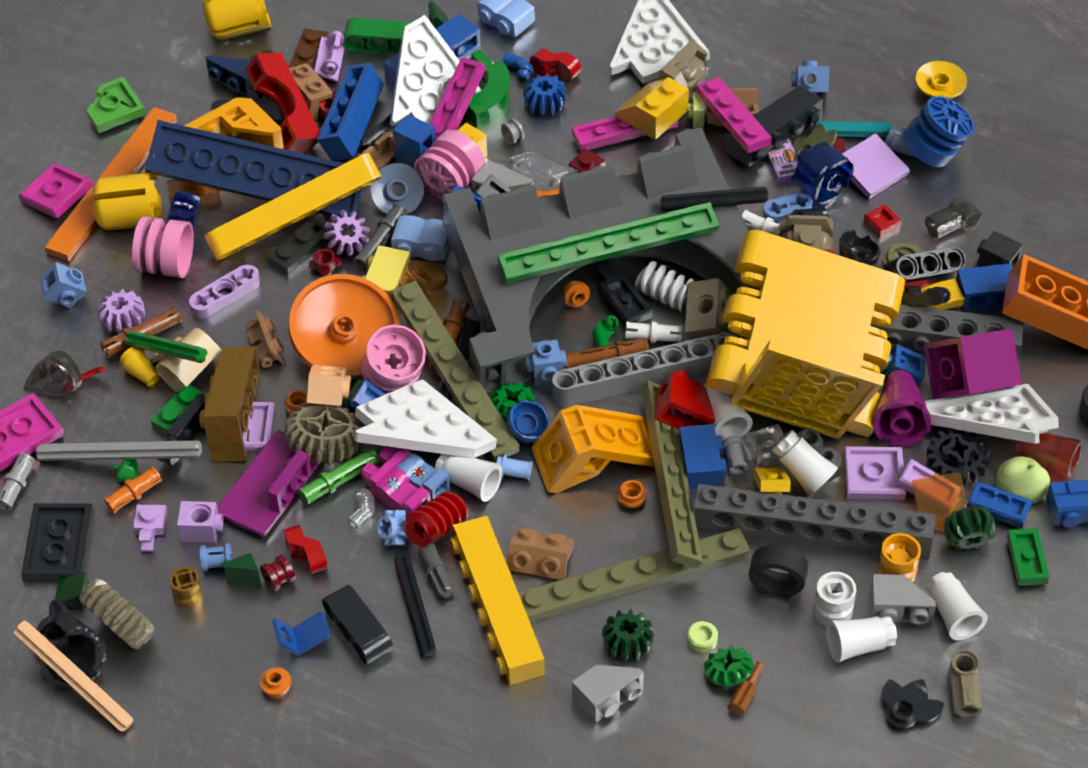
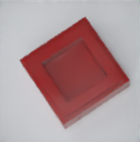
[863,204,902,237]

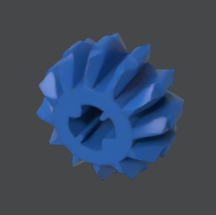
[523,73,567,116]

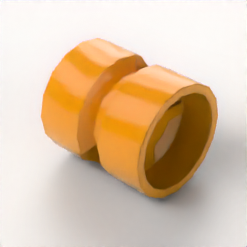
[878,533,921,582]

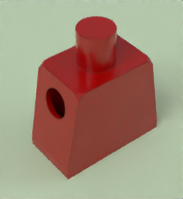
[654,370,715,430]

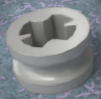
[501,118,525,145]

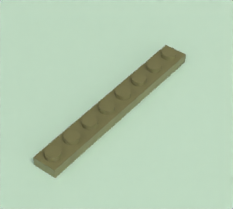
[391,281,519,462]
[641,380,703,569]
[518,528,751,622]

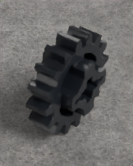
[926,428,990,486]

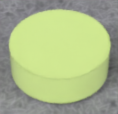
[687,621,718,653]

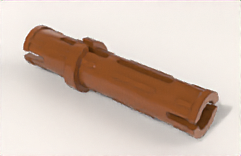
[428,298,470,373]
[100,307,182,358]
[565,337,649,369]

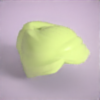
[994,456,1050,503]

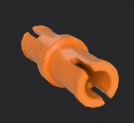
[103,466,162,514]

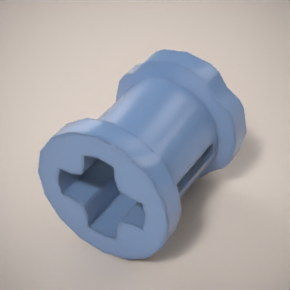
[200,543,233,572]

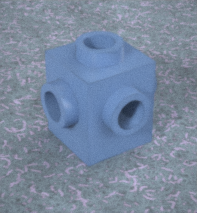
[791,61,829,95]
[39,262,87,309]
[525,340,567,386]

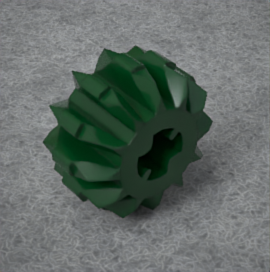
[944,505,996,551]
[602,608,654,662]

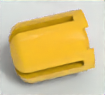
[202,0,271,41]
[92,173,163,231]

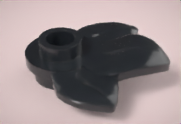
[882,679,944,728]

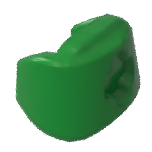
[113,459,139,482]

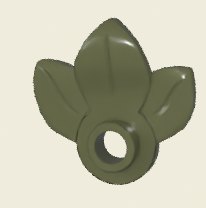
[793,123,837,168]

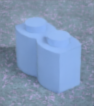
[477,0,535,37]
[391,215,450,261]

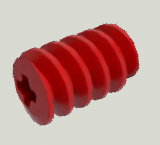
[404,492,468,547]

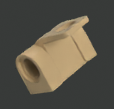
[150,328,221,393]

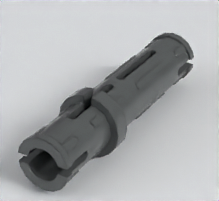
[353,203,408,271]

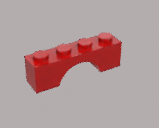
[245,52,320,153]

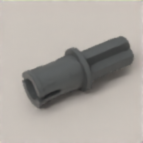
[418,543,455,599]

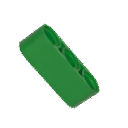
[342,18,410,55]

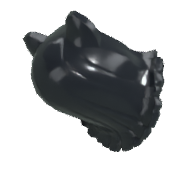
[36,600,107,689]

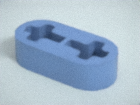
[763,193,813,224]

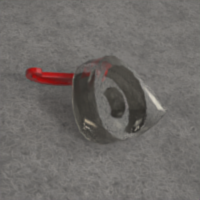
[23,351,105,398]

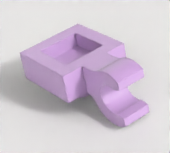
[133,505,168,552]

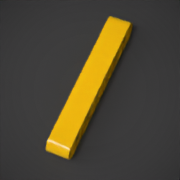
[204,153,382,261]

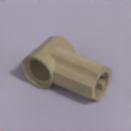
[947,650,982,717]

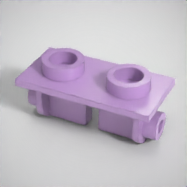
[314,31,345,82]

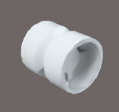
[814,572,856,626]

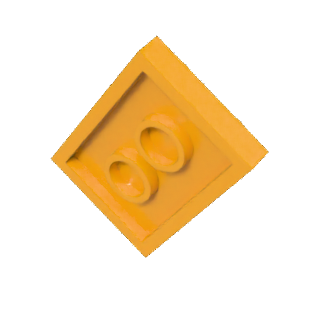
[184,98,284,149]
[531,405,655,493]

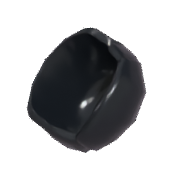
[839,230,881,266]

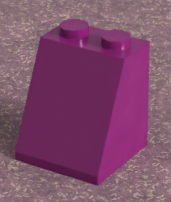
[924,329,1022,399]

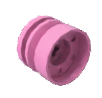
[414,130,485,200]
[132,216,194,278]
[361,325,426,394]

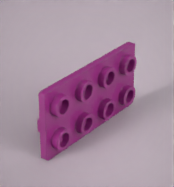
[217,430,319,537]

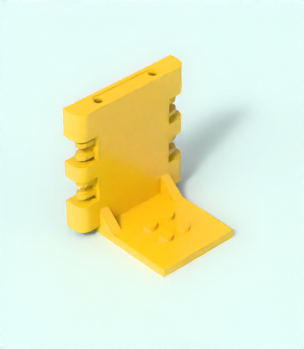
[705,230,905,439]

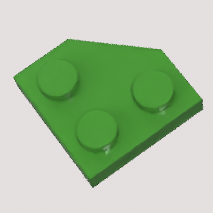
[87,76,146,133]

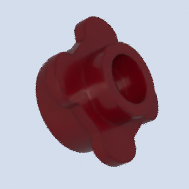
[309,249,341,276]

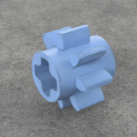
[377,510,408,545]

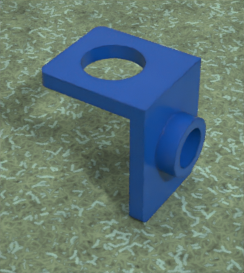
[272,611,331,656]

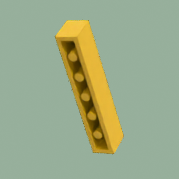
[450,516,545,685]

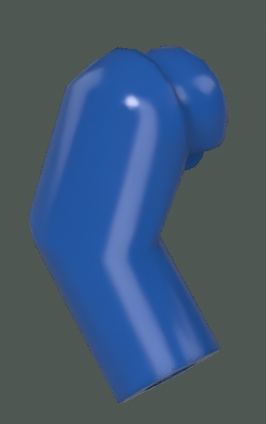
[502,53,533,80]

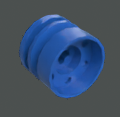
[903,96,975,167]

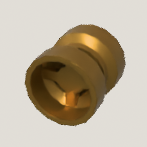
[169,566,203,608]

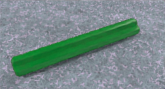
[124,330,208,363]

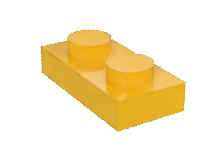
[754,467,790,495]

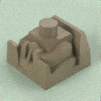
[658,39,708,101]
[778,215,833,250]

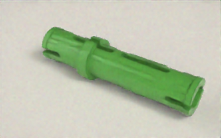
[297,447,380,505]

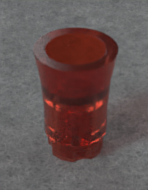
[1015,432,1083,478]

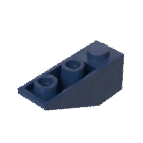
[205,55,272,99]

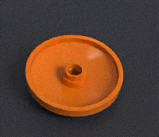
[288,274,400,380]

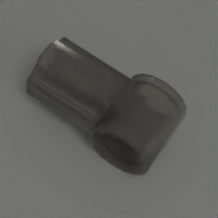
[925,195,982,238]

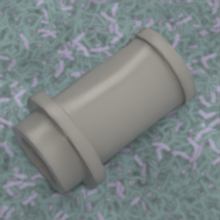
[722,436,748,475]

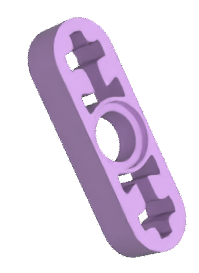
[189,265,260,319]

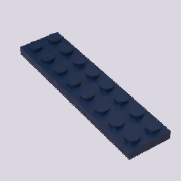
[145,120,362,219]

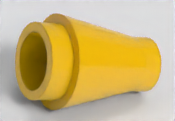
[119,347,160,387]

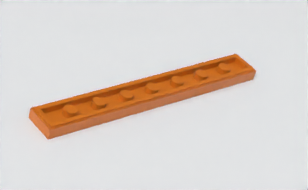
[44,107,177,262]

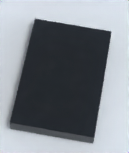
[21,503,94,582]

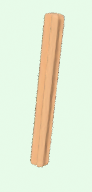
[14,621,134,732]

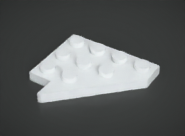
[610,0,710,84]
[390,15,481,127]
[354,379,497,458]
[924,384,1059,444]

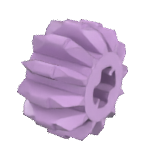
[323,210,370,256]
[97,288,145,334]

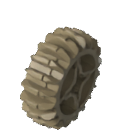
[284,403,362,465]
[79,578,155,649]

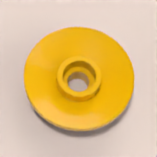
[915,61,967,99]

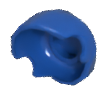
[506,400,549,444]

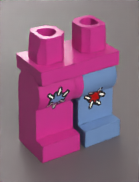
[361,446,450,517]

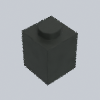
[977,231,1023,267]

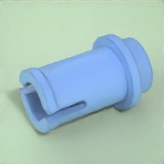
[497,455,533,480]

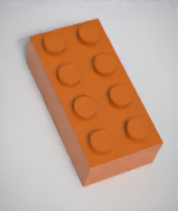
[1002,254,1088,350]

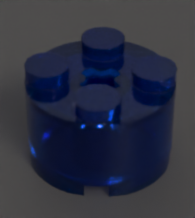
[791,141,854,205]

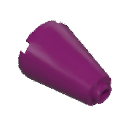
[873,370,931,447]

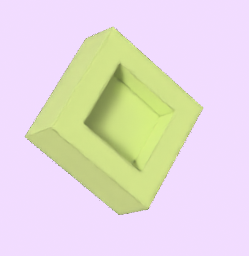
[687,92,705,129]

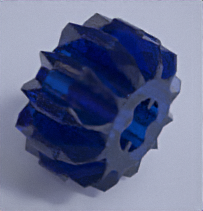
[166,191,201,232]

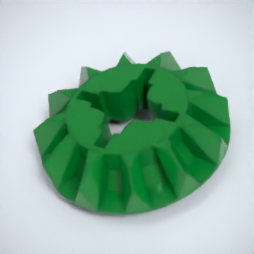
[490,381,535,419]
[704,645,754,686]

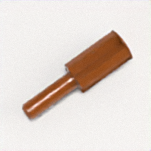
[727,661,765,716]

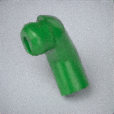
[592,315,619,347]

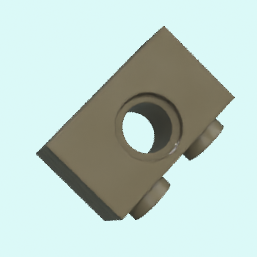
[685,278,731,340]

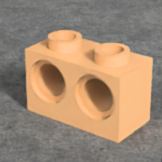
[307,365,351,406]

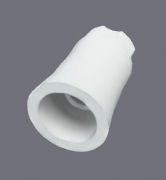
[704,384,753,441]
[772,430,838,496]
[435,454,502,502]
[927,572,988,640]
[826,616,897,663]

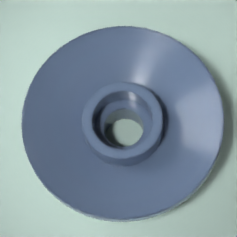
[371,163,424,214]

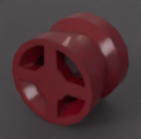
[260,555,296,592]

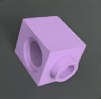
[177,501,223,543]

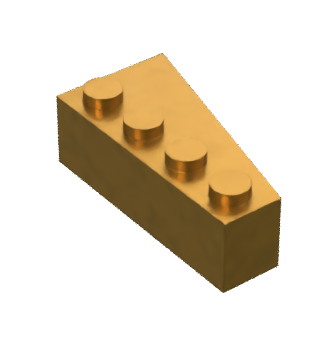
[200,346,260,462]

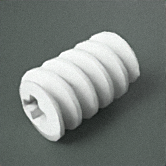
[635,261,694,313]

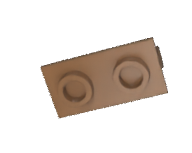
[355,131,395,170]
[246,310,285,368]

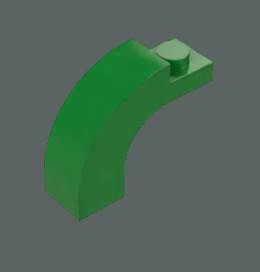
[464,50,510,131]

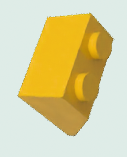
[615,77,689,140]

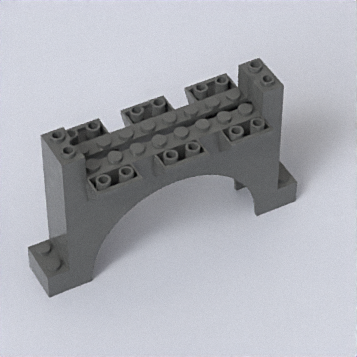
[443,127,758,393]

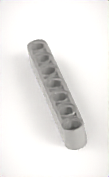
[552,332,738,407]

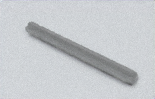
[36,441,202,461]

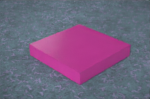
[18,163,93,218]

